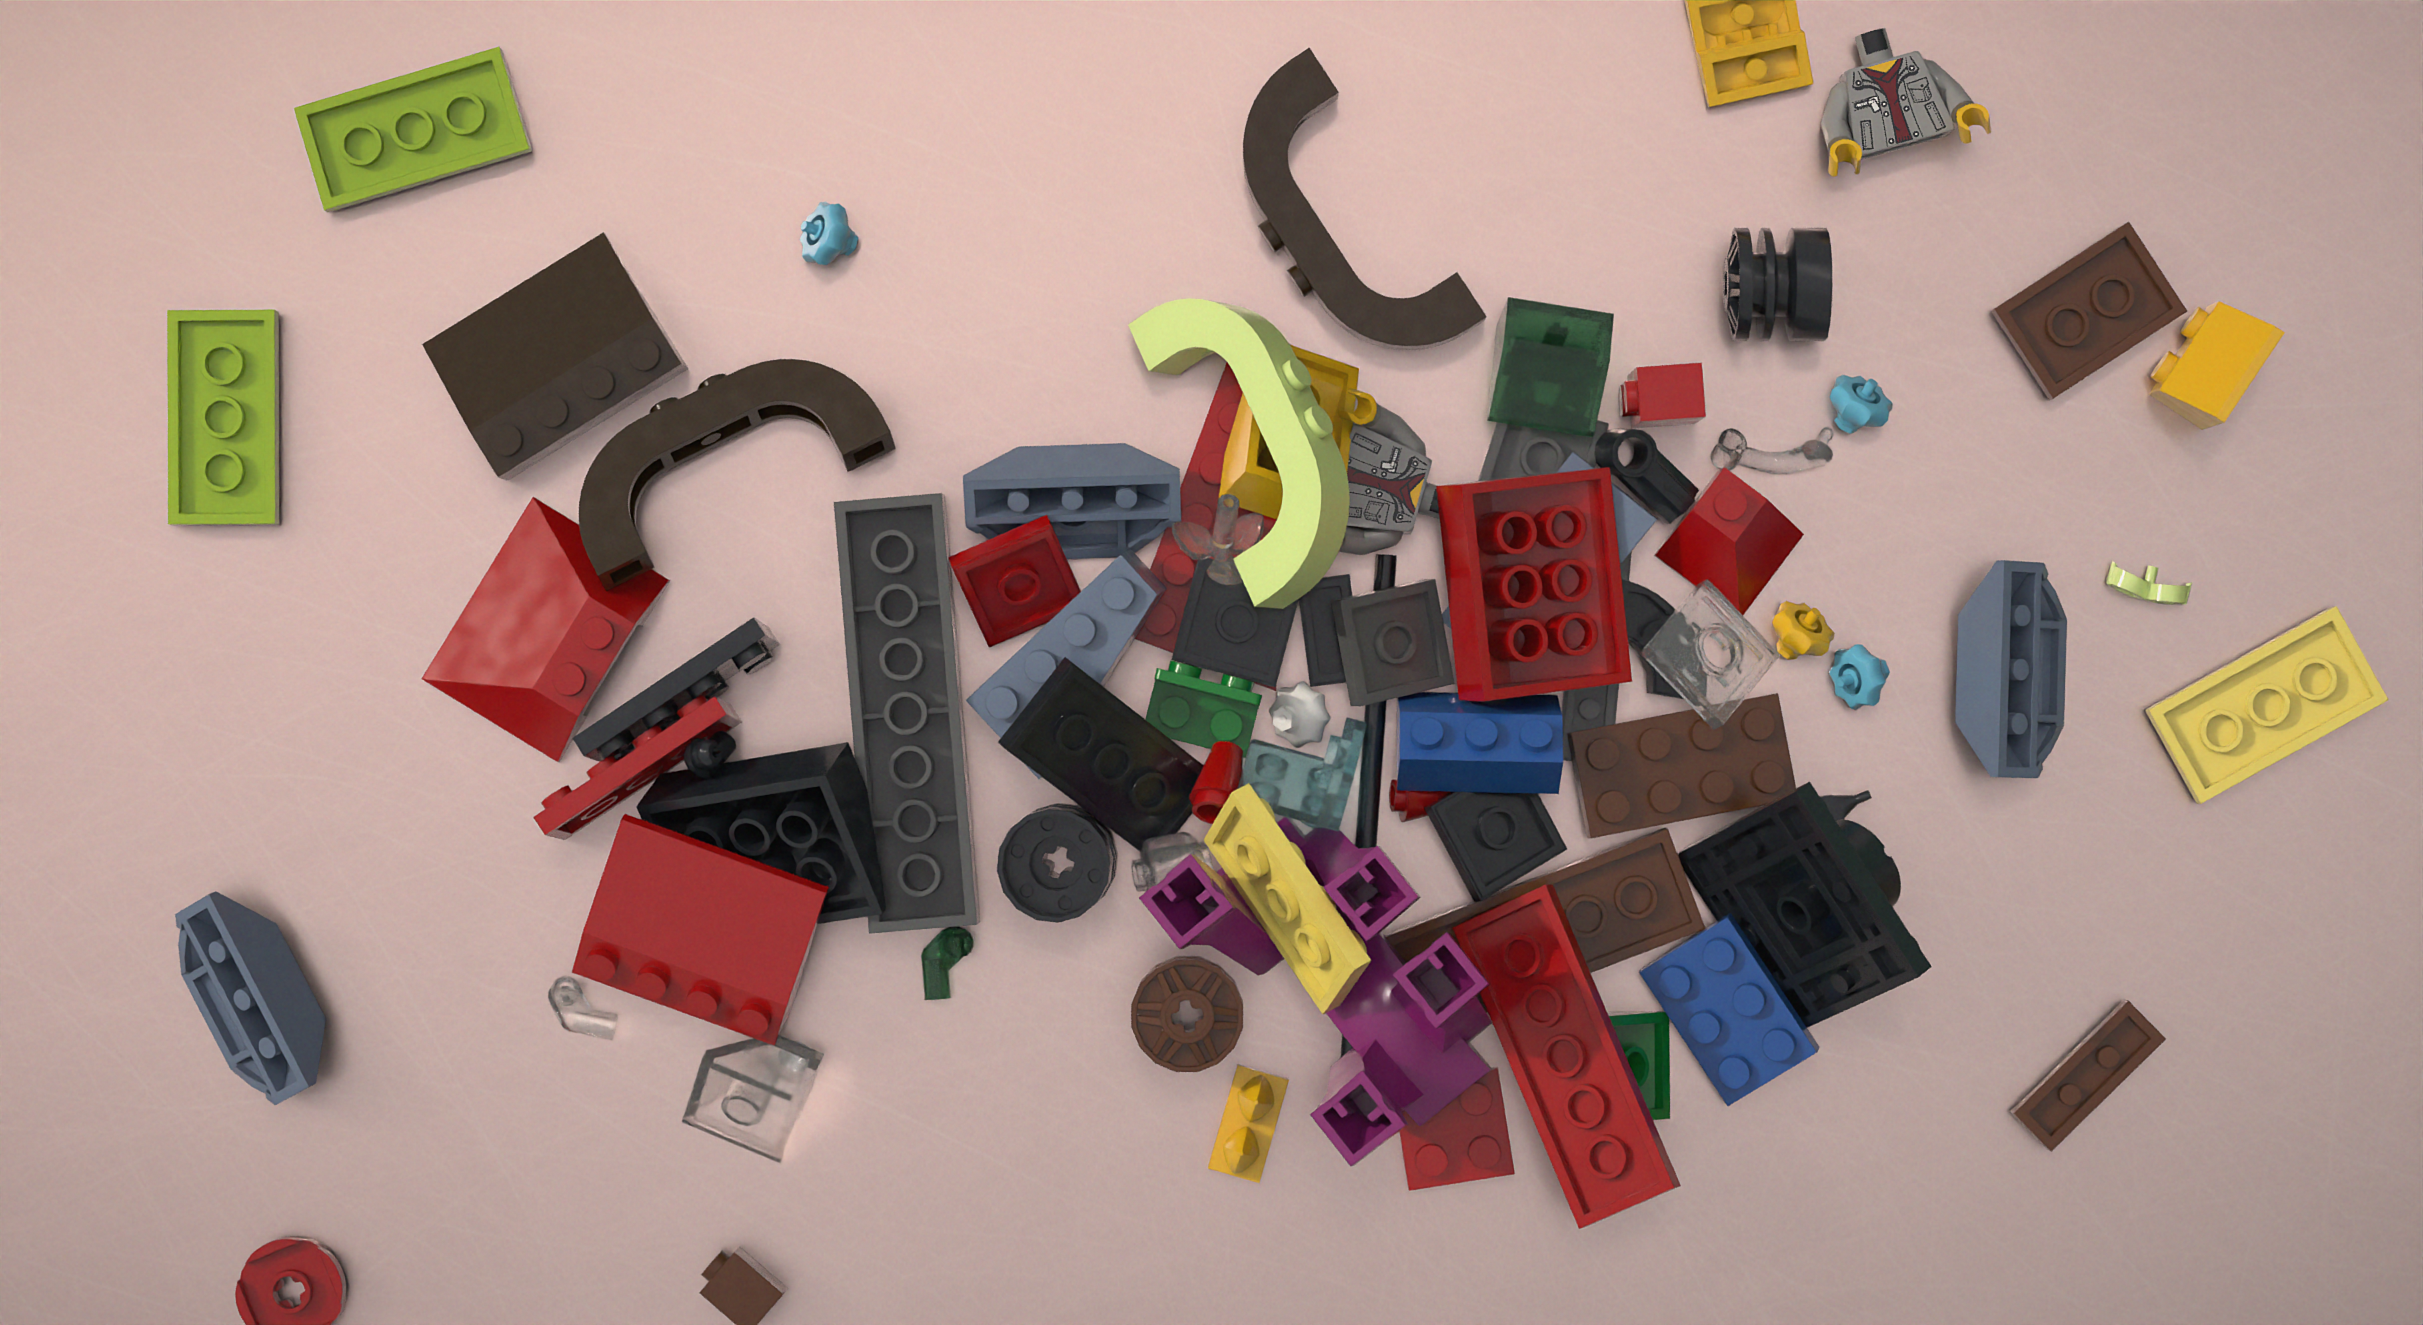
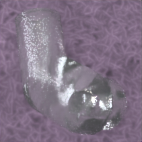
[548,976,618,1040]

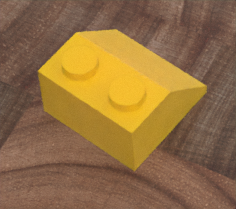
[2149,301,2285,430]

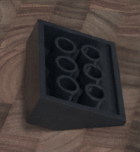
[636,742,886,924]

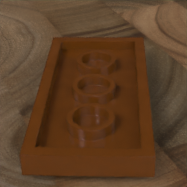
[1567,693,1796,838]

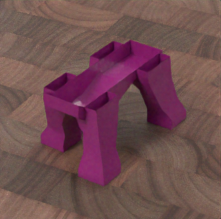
[1139,816,1492,1167]

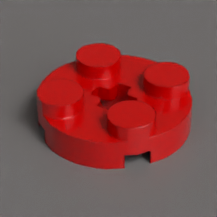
[235,1237,347,1325]

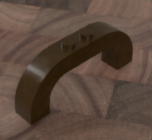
[1243,48,1487,350]
[579,359,896,591]

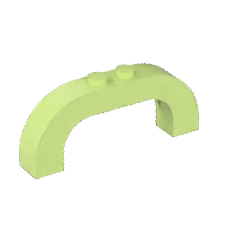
[1128,298,1350,609]

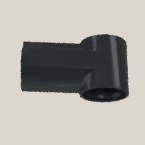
[1594,428,1699,524]

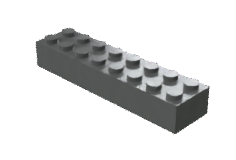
[834,493,980,934]

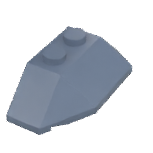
[963,443,1181,559]
[1955,560,2067,778]
[175,891,326,1105]

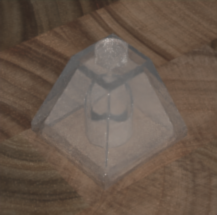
[682,1035,824,1163]

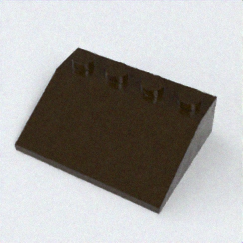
[422,232,689,481]

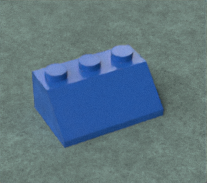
[1397,692,1563,794]

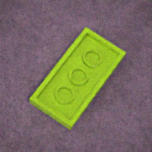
[294,47,532,212]
[167,309,279,525]

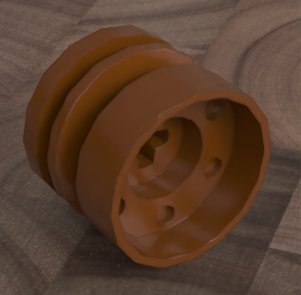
[1131,956,1243,1072]

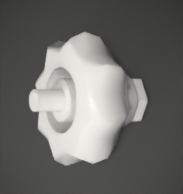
[1269,681,1331,748]

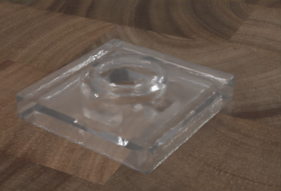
[1640,579,1780,730]

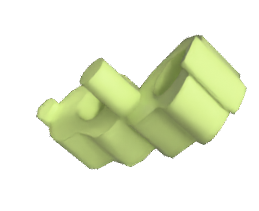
[2106,561,2192,605]

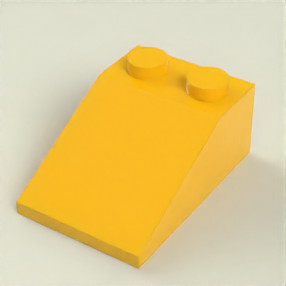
[1219,345,1359,519]

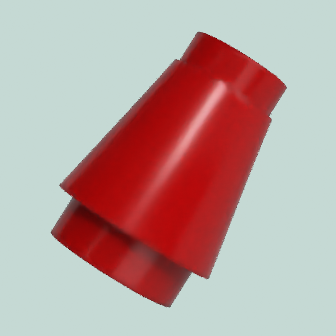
[1189,741,1243,824]

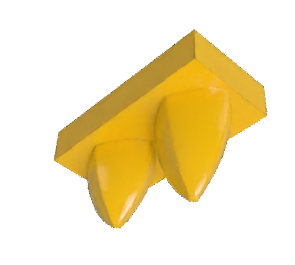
[1208,1064,1289,1183]

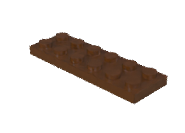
[1385,827,1706,1013]

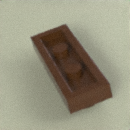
[2010,999,2166,1152]

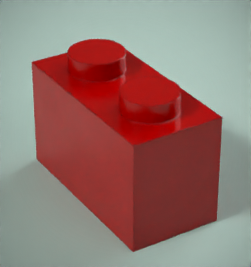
[1619,363,1706,429]

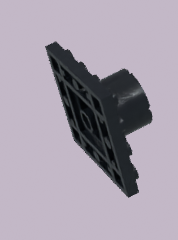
[1677,781,1932,1028]

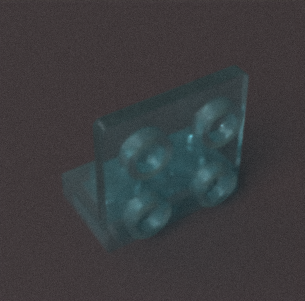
[1238,717,1367,831]

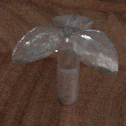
[1172,494,1264,585]

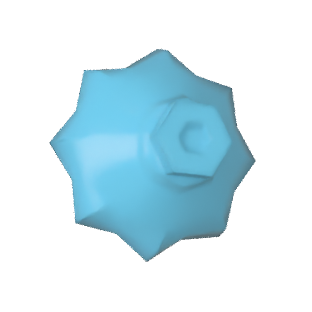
[799,201,859,265]
[1830,375,1893,434]
[1829,644,1890,710]

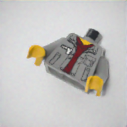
[1821,28,1991,177]
[1337,388,1440,555]

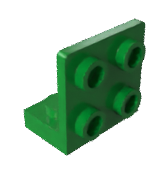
[1145,661,1262,758]

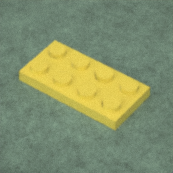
[2145,606,2389,804]
[1203,783,1371,1014]

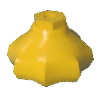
[1772,601,1835,660]

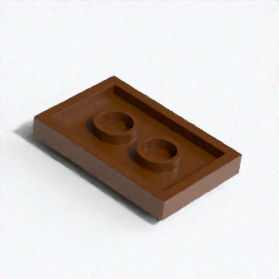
[1991,222,2187,400]

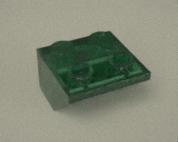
[1487,297,1614,437]

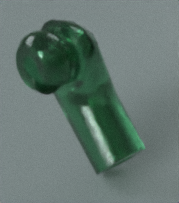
[921,926,974,1000]

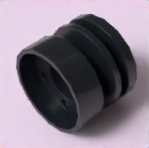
[1723,228,1833,341]
[997,803,1118,923]

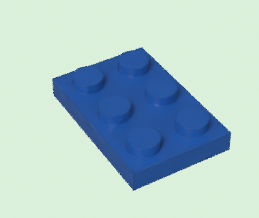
[1639,913,1820,1106]

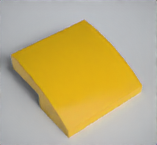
[1684,0,1814,107]

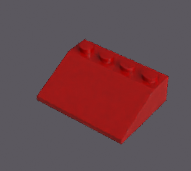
[1436,467,1632,701]
[572,814,829,1046]

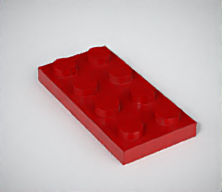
[533,695,742,840]

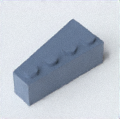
[966,549,1167,779]

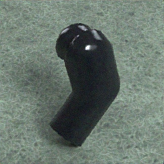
[683,731,736,779]

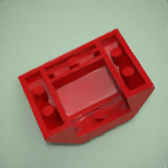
[421,497,671,762]

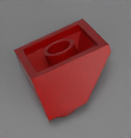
[1654,467,1804,620]

